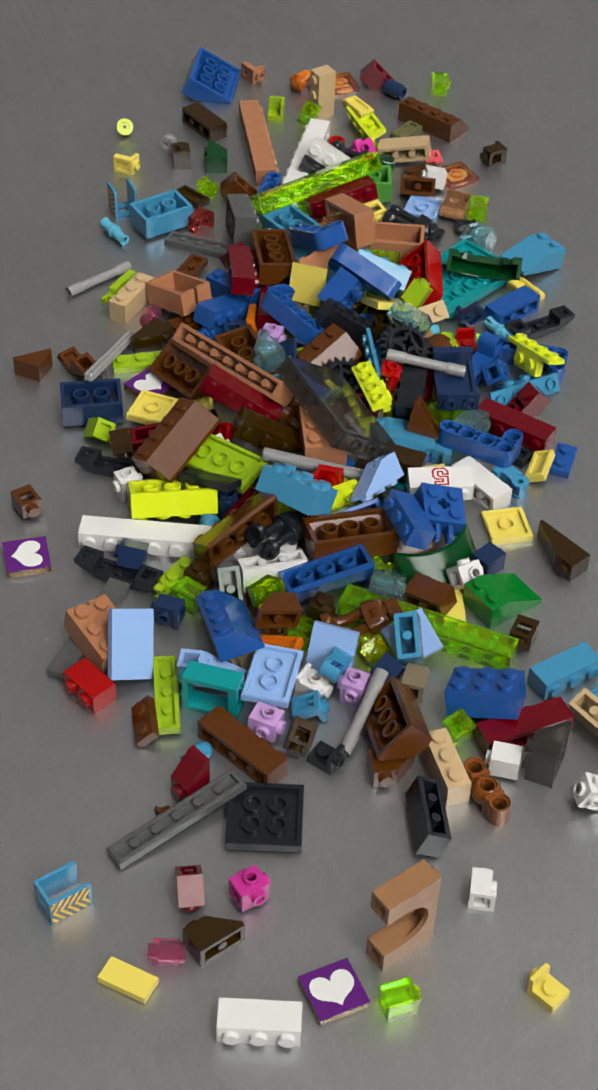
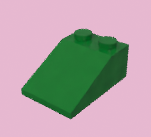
[463,573,542,629]

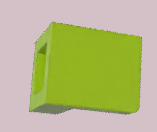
[267,96,285,122]
[83,417,116,444]

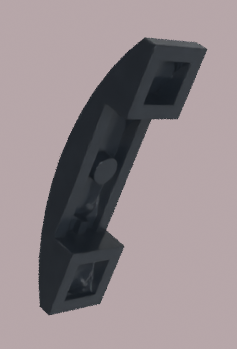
[504,305,575,339]
[74,446,149,479]
[74,545,164,590]

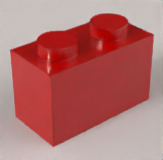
[63,657,116,714]

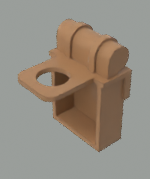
[439,189,473,221]

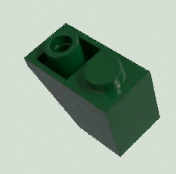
[203,140,227,173]

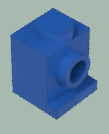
[481,360,510,385]

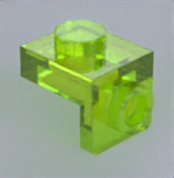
[247,574,286,608]
[356,633,393,669]

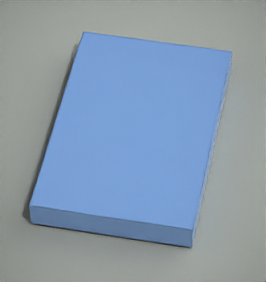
[108,609,154,680]
[241,644,303,709]

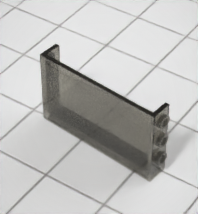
[277,356,397,459]

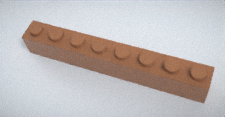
[239,100,279,186]
[172,322,297,407]

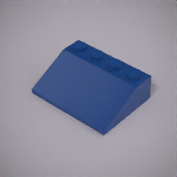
[181,46,241,105]

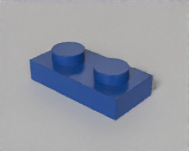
[548,443,578,479]

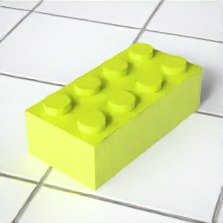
[128,478,218,520]

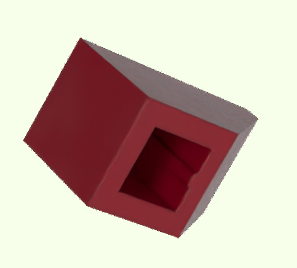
[506,381,551,417]

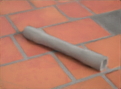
[65,261,132,297]
[385,348,466,378]
[341,668,388,757]

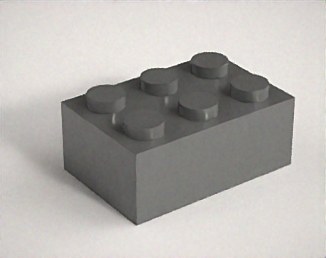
[225,194,259,246]

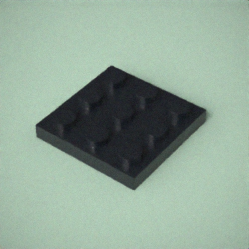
[225,782,304,852]

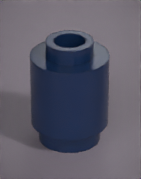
[383,79,407,100]
[217,490,238,519]

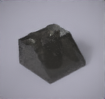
[522,721,572,789]

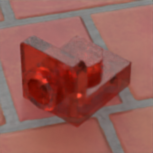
[188,207,214,234]

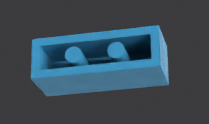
[527,641,598,701]

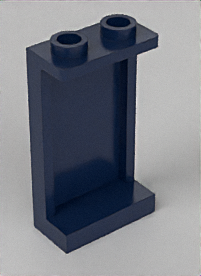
[431,347,480,410]

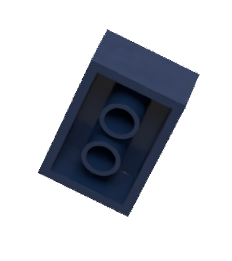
[60,378,124,427]

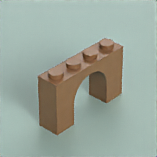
[366,859,441,971]

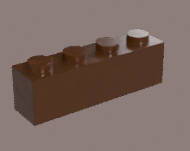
[197,706,288,784]

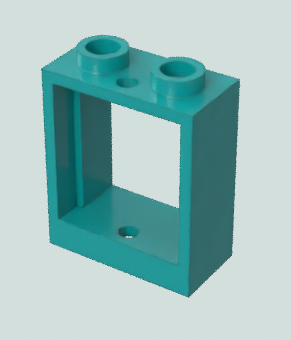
[179,660,244,720]

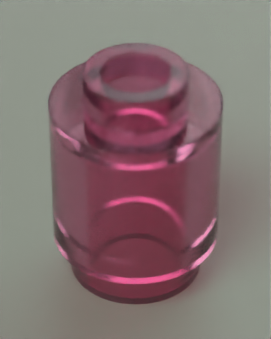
[140,304,162,327]
[147,938,186,967]

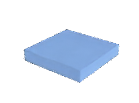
[404,195,443,223]
[381,608,444,668]
[305,620,360,675]

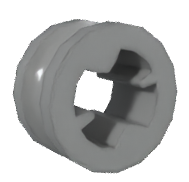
[160,134,176,151]

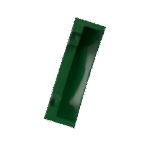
[446,248,523,280]
[392,523,476,586]

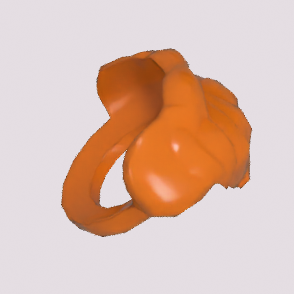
[290,70,310,93]

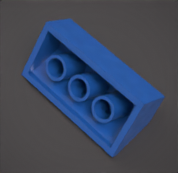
[278,544,375,603]
[195,589,265,663]

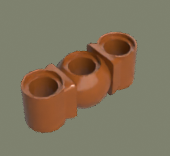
[464,756,511,826]

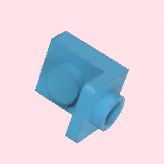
[292,690,330,722]

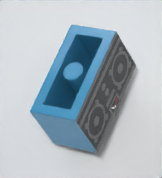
[394,611,424,665]

